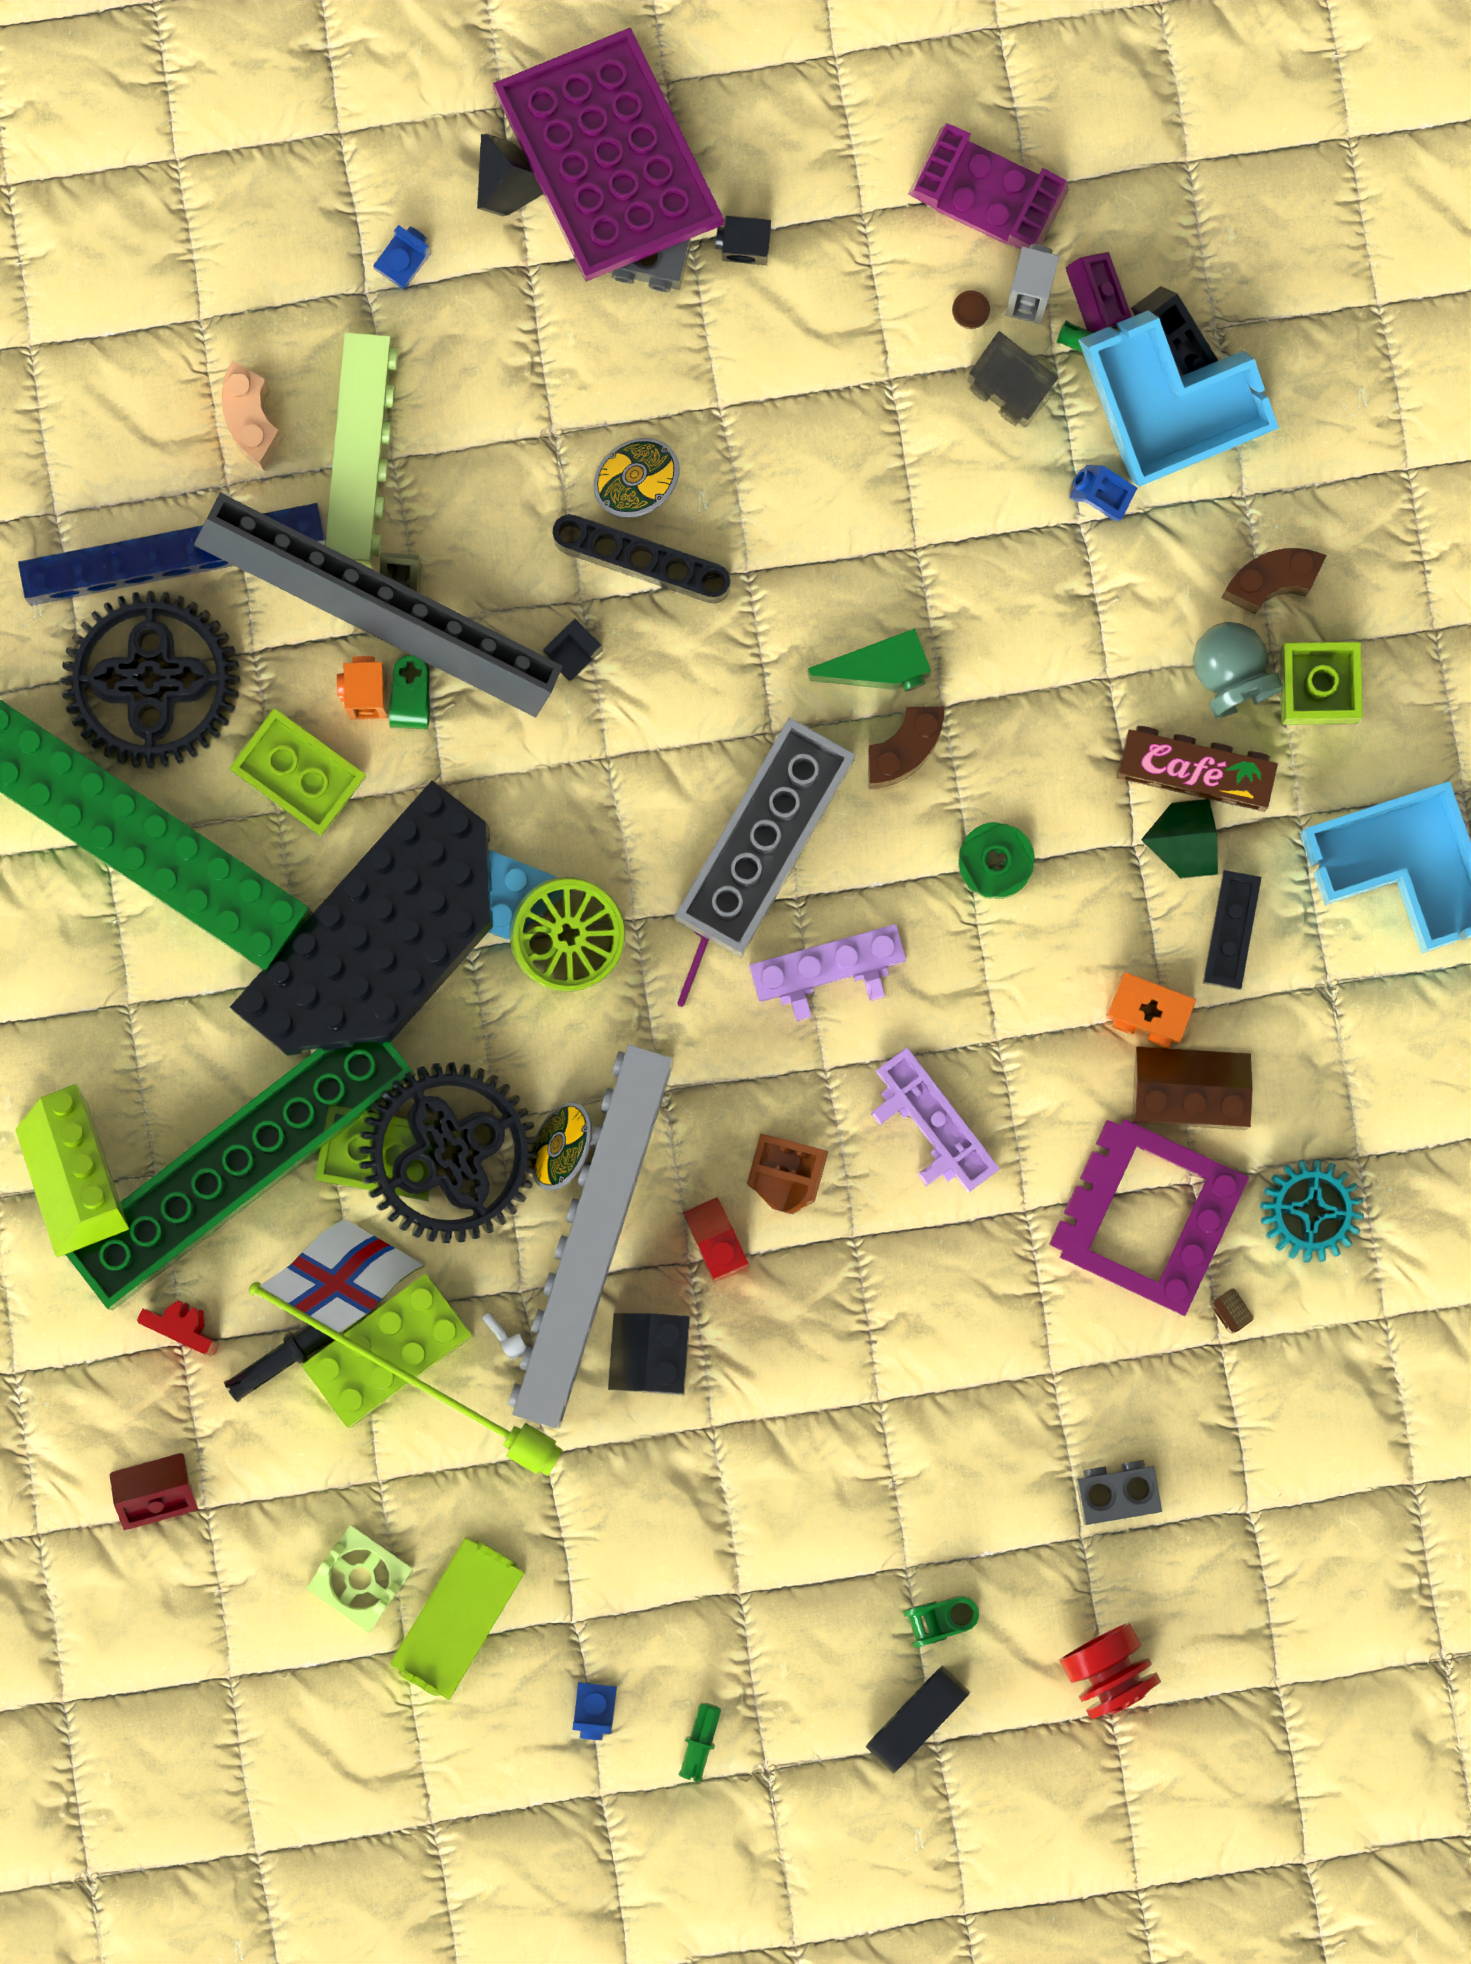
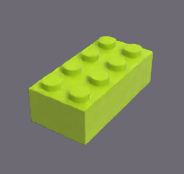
[301,1273,473,1428]

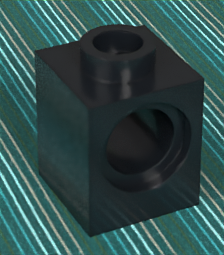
[715,216,771,266]

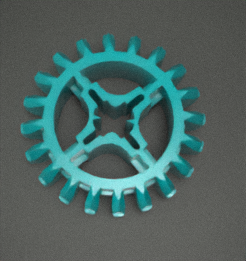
[1260,1159,1364,1263]

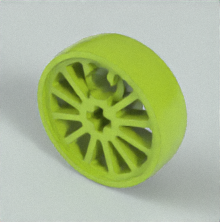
[509,877,625,992]

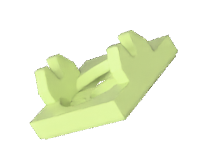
[306,1525,414,1633]

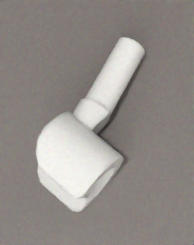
[482,1313,526,1359]

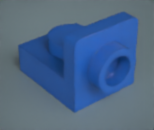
[373,225,431,290]
[1070,465,1138,521]
[572,1682,617,1741]

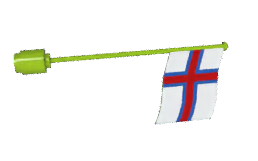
[249,1219,563,1476]

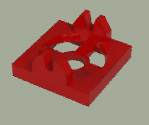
[137,1300,220,1356]

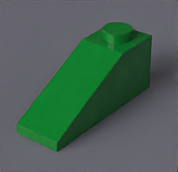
[808,629,931,692]

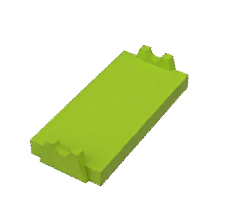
[390,1537,525,1700]

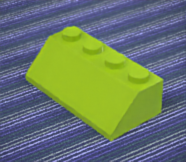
[15,1084,129,1257]

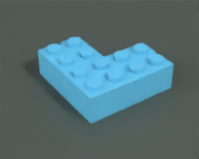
[1078,310,1279,487]
[1300,781,1471,954]

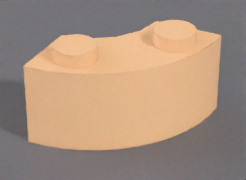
[222,361,282,471]

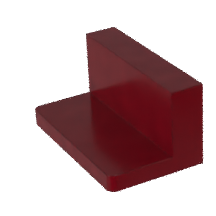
[109,1453,198,1531]

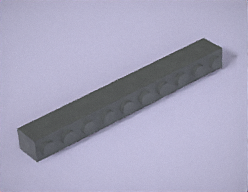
[194,492,563,718]

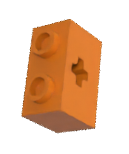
[1106,972,1196,1048]

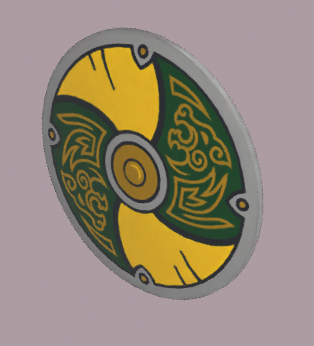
[594,438,680,517]
[531,1102,592,1191]

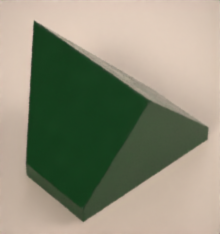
[1141,799,1218,879]

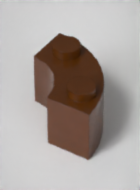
[1221,548,1327,614]
[868,706,945,789]

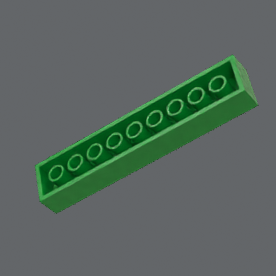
[0,700,312,971]
[65,1041,416,1311]

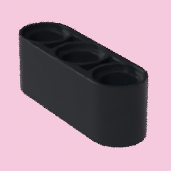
[865,1665,970,1774]

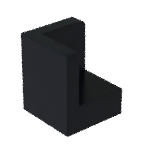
[543,619,603,681]

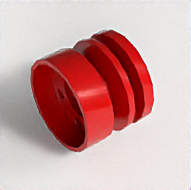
[1059,1622,1161,1719]

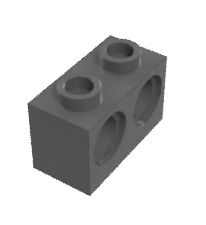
[1076,1460,1162,1525]

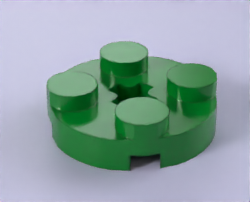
[958,822,1034,899]

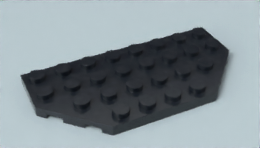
[230,780,493,1056]

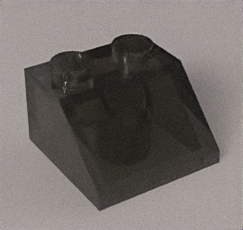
[967,331,1059,428]

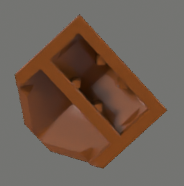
[747,1133,829,1214]

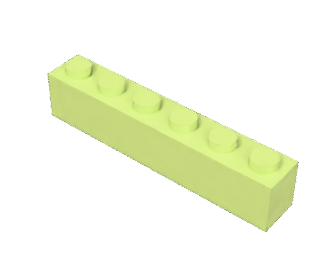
[325,332,398,567]

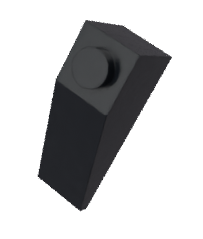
[1131,286,1218,377]

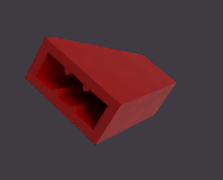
[682,1197,749,1283]

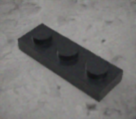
[1203,870,1262,990]

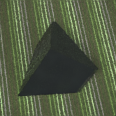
[477,134,543,216]

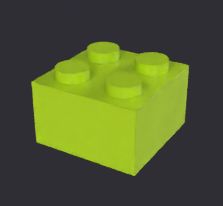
[1280,642,1363,725]

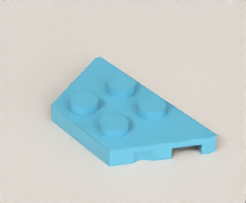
[489,850,572,941]

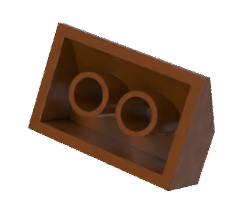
[1132,1047,1253,1130]

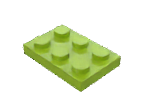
[229,708,367,837]
[315,1106,435,1201]

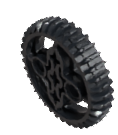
[61,591,241,770]
[358,1062,538,1243]

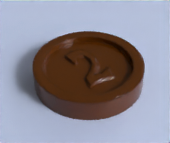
[952,290,990,329]

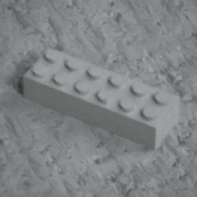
[675,717,855,958]

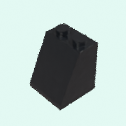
[608,1313,690,1396]

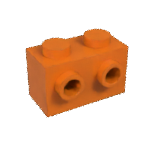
[337,656,388,720]

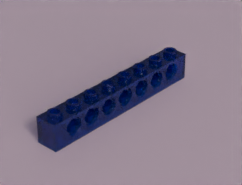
[18,503,326,606]

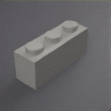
[1005,244,1059,325]

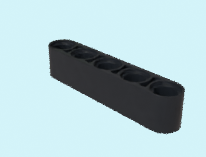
[552,514,730,604]

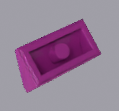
[1066,252,1132,333]

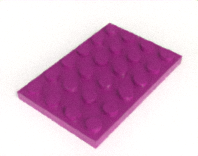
[493,27,724,282]

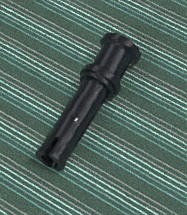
[224,1324,335,1402]

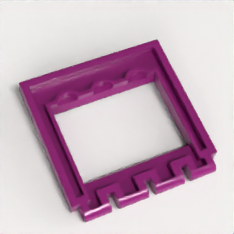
[1049,1119,1249,1317]

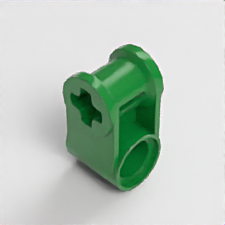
[389,655,430,729]
[903,1596,979,1648]

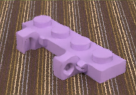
[749,924,906,1022]
[871,1047,1000,1193]

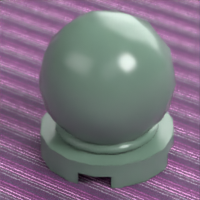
[1193,622,1283,719]

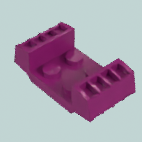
[908,123,1069,249]

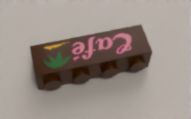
[1116,726,1278,812]

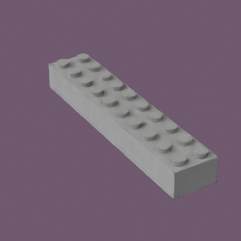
[508,1044,673,1430]

